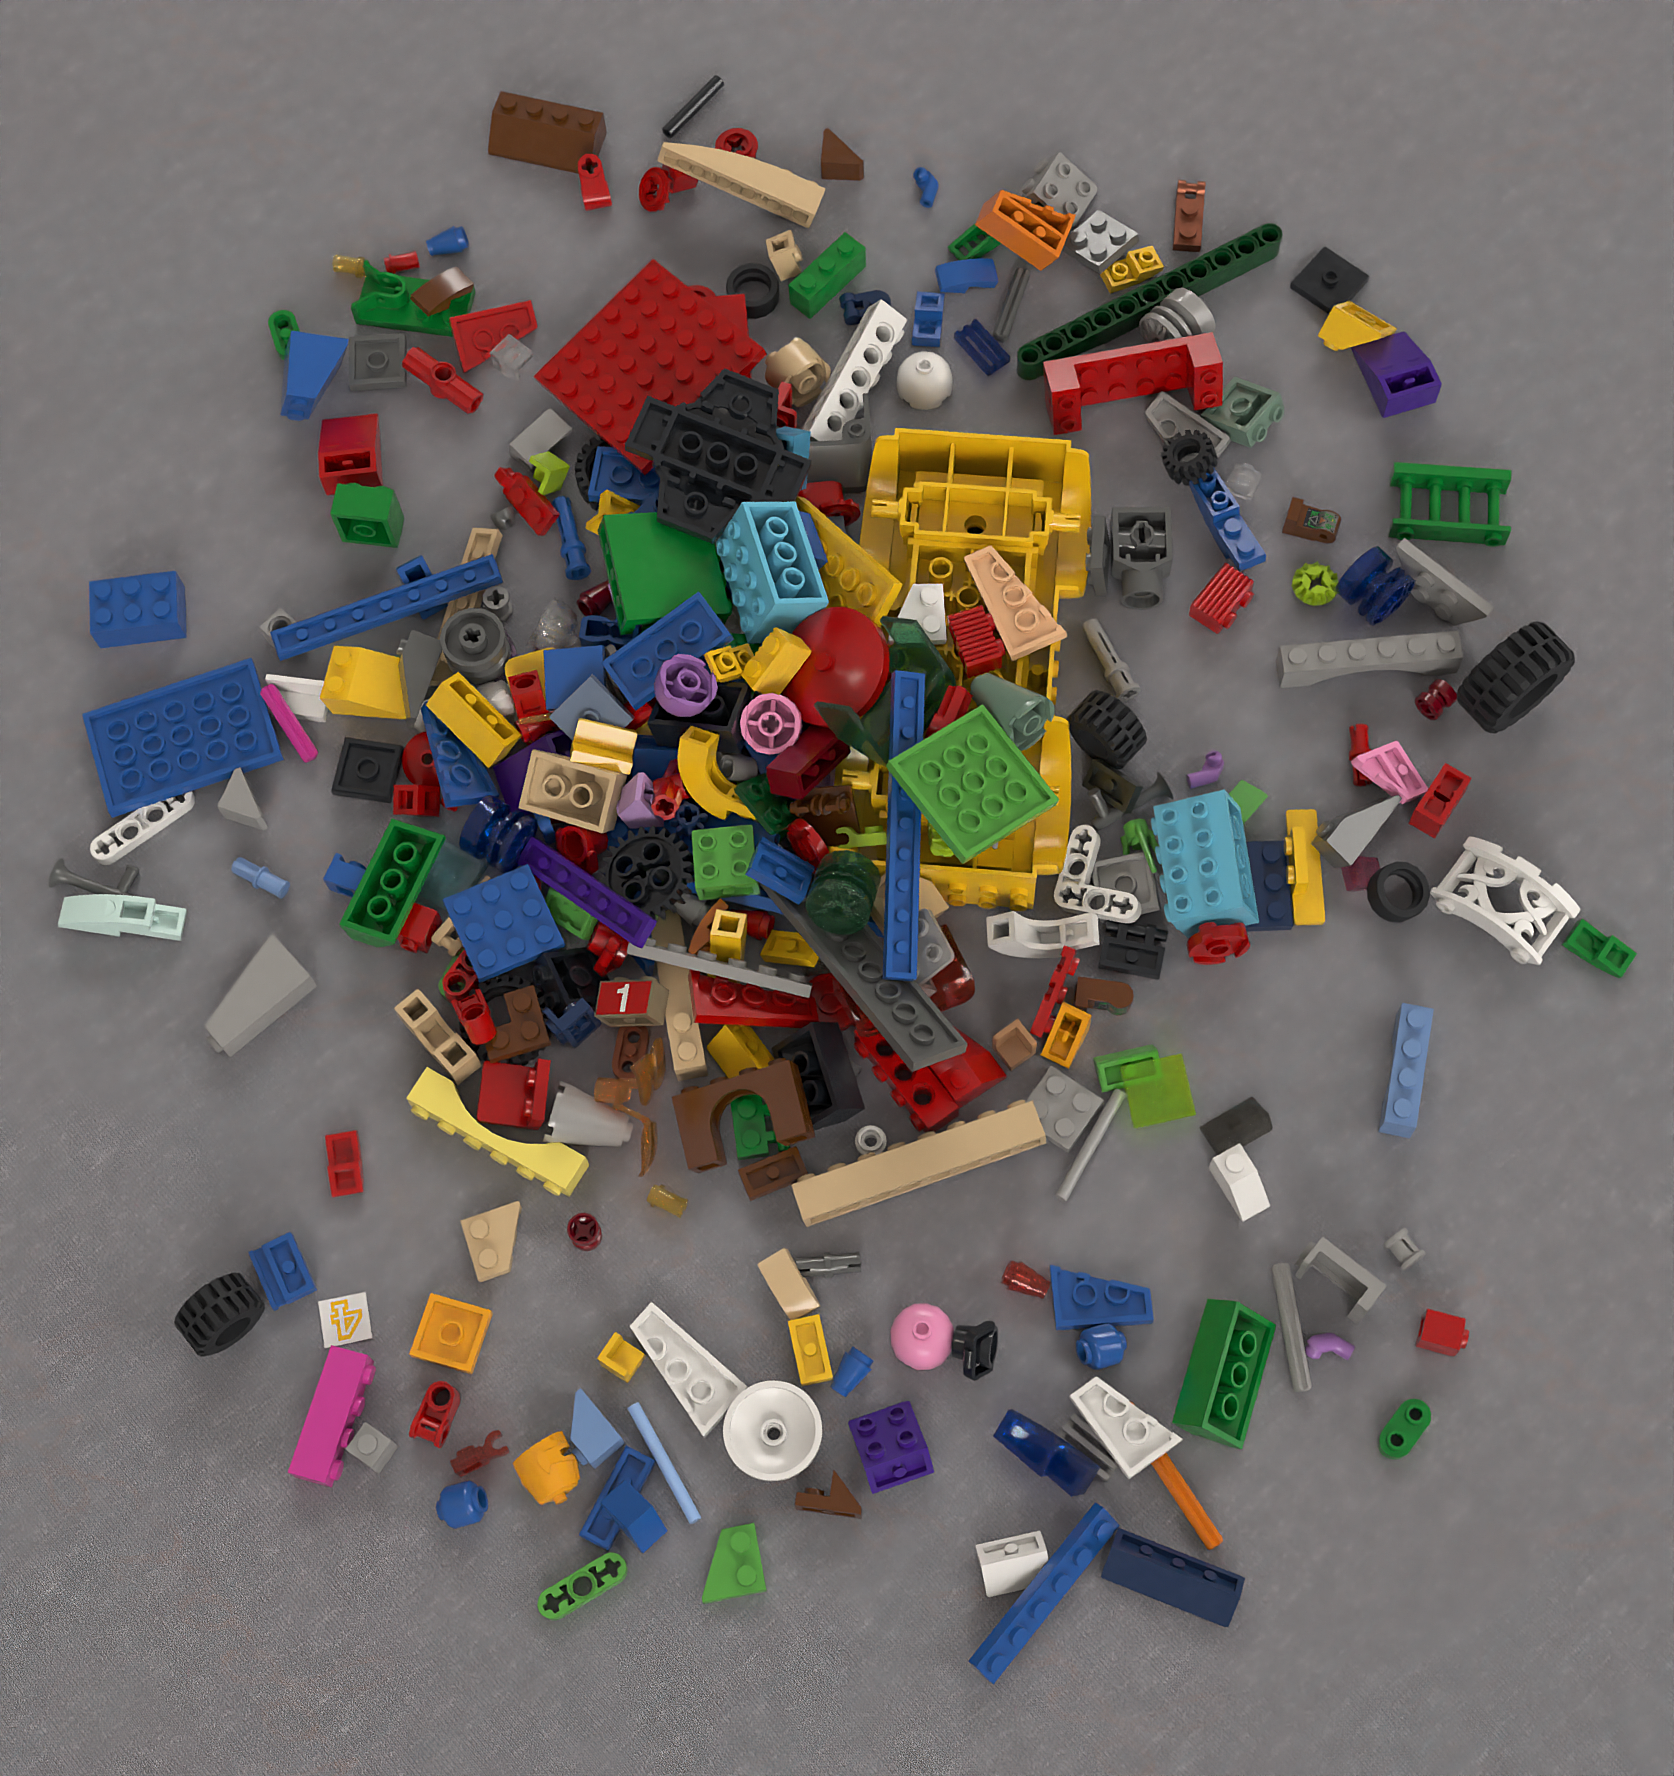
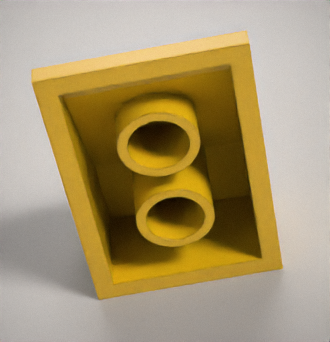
[320,646,406,720]

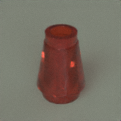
[1000,1260,1051,1299]

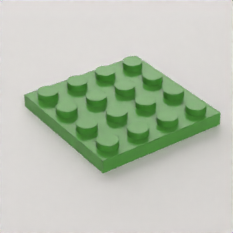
[886,704,1059,864]

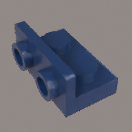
[543,998,602,1049]

